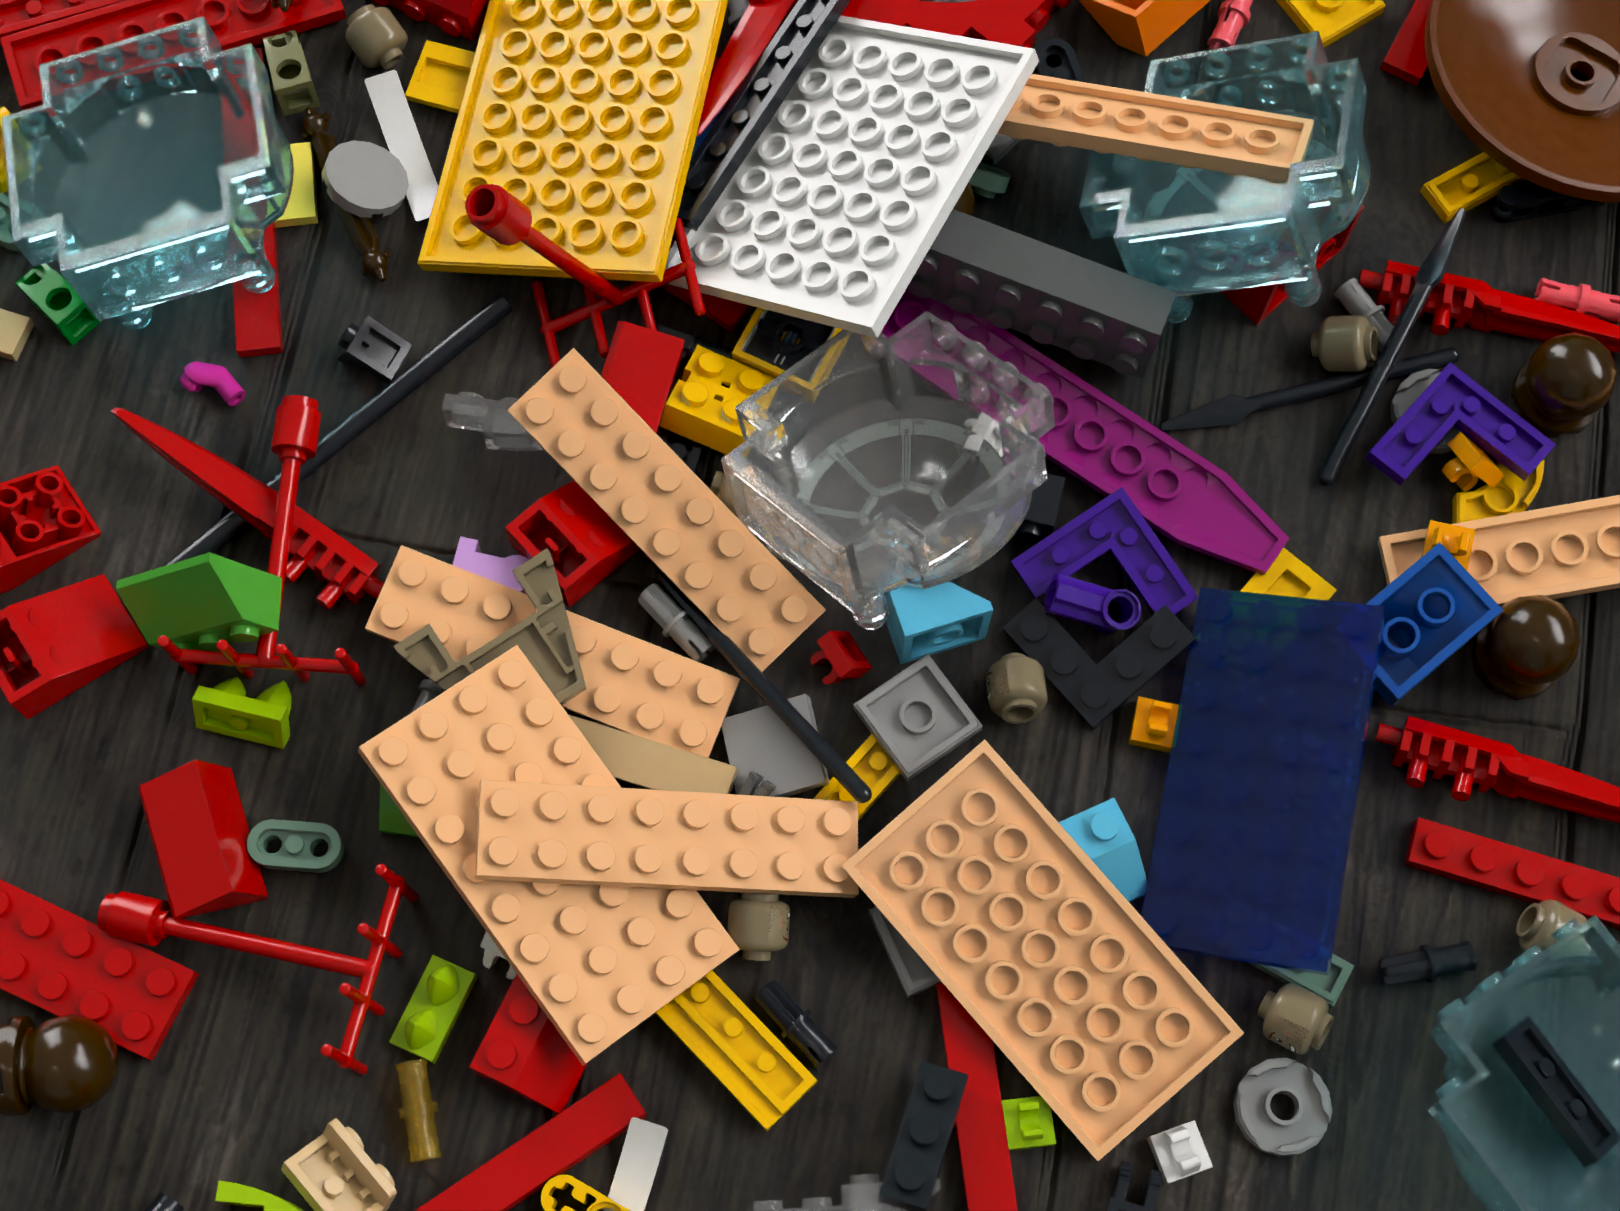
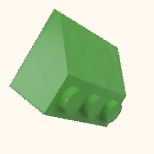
[116,552,282,656]

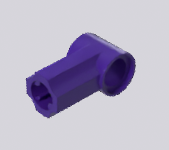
[1044,573,1141,634]

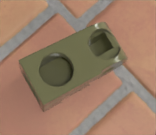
[263,30,320,116]

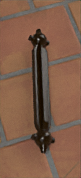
[301,107,391,282]

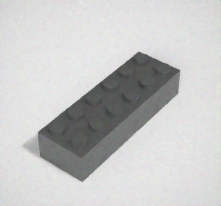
[906,209,1177,378]

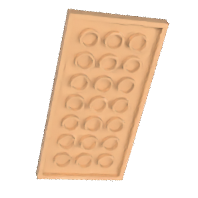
[358,645,740,1066]
[841,739,1244,1161]

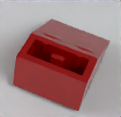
[0,465,101,594]
[505,480,640,608]
[0,574,149,719]

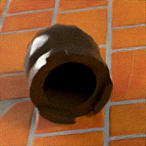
[1511,332,1617,438]
[1471,595,1581,700]
[0,1014,118,1116]

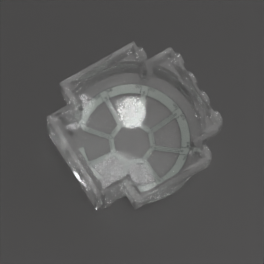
[721,311,1055,630]

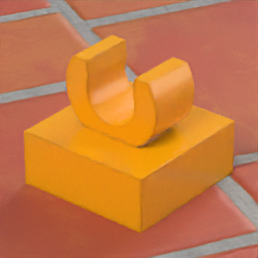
[1442,432,1505,492]
[1421,520,1476,571]
[1128,696,1183,753]

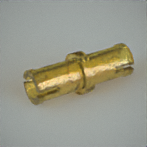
[395,1059,442,1163]

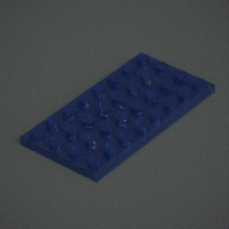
[1141,587,1386,976]

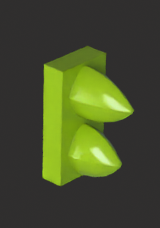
[192,677,291,749]
[389,955,478,1064]

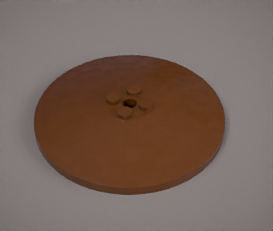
[1424,0,1620,202]

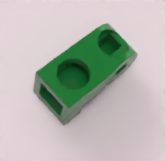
[15,260,102,346]

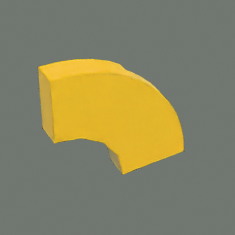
[1452,460,1544,524]

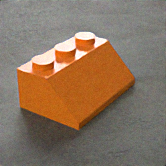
[1079,0,1211,57]

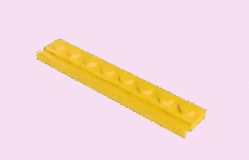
[655,970,817,1132]

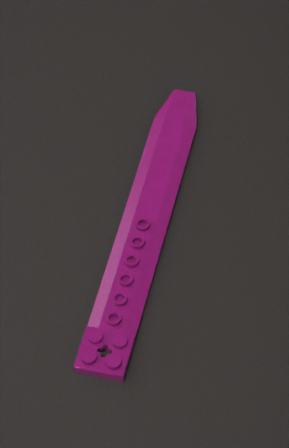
[857,290,1290,575]

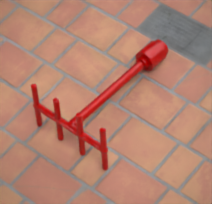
[465,184,706,368]
[157,395,366,686]
[97,864,419,1075]

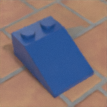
[1329,542,1503,707]

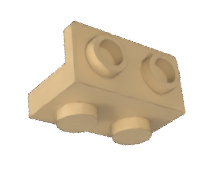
[281,1118,397,1211]

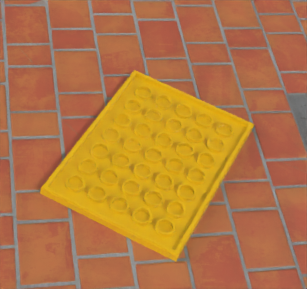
[417,0,728,282]

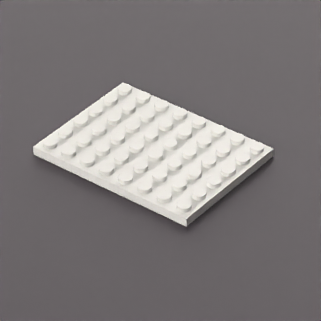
[665,16,1039,338]

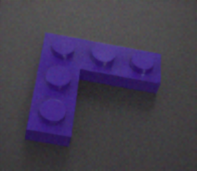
[1366,362,1556,486]
[1010,487,1199,615]

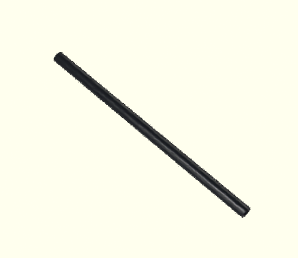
[161,294,512,567]

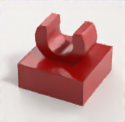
[810,630,872,685]

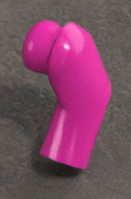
[180,361,246,407]

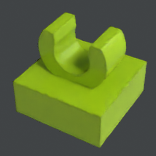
[1002,1096,1056,1151]

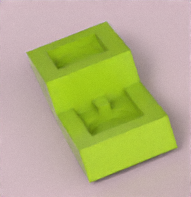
[215,1181,304,1211]

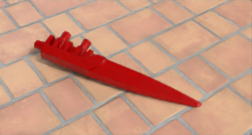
[696,0,798,136]
[1358,260,1620,352]
[110,407,384,610]
[1374,716,1620,823]

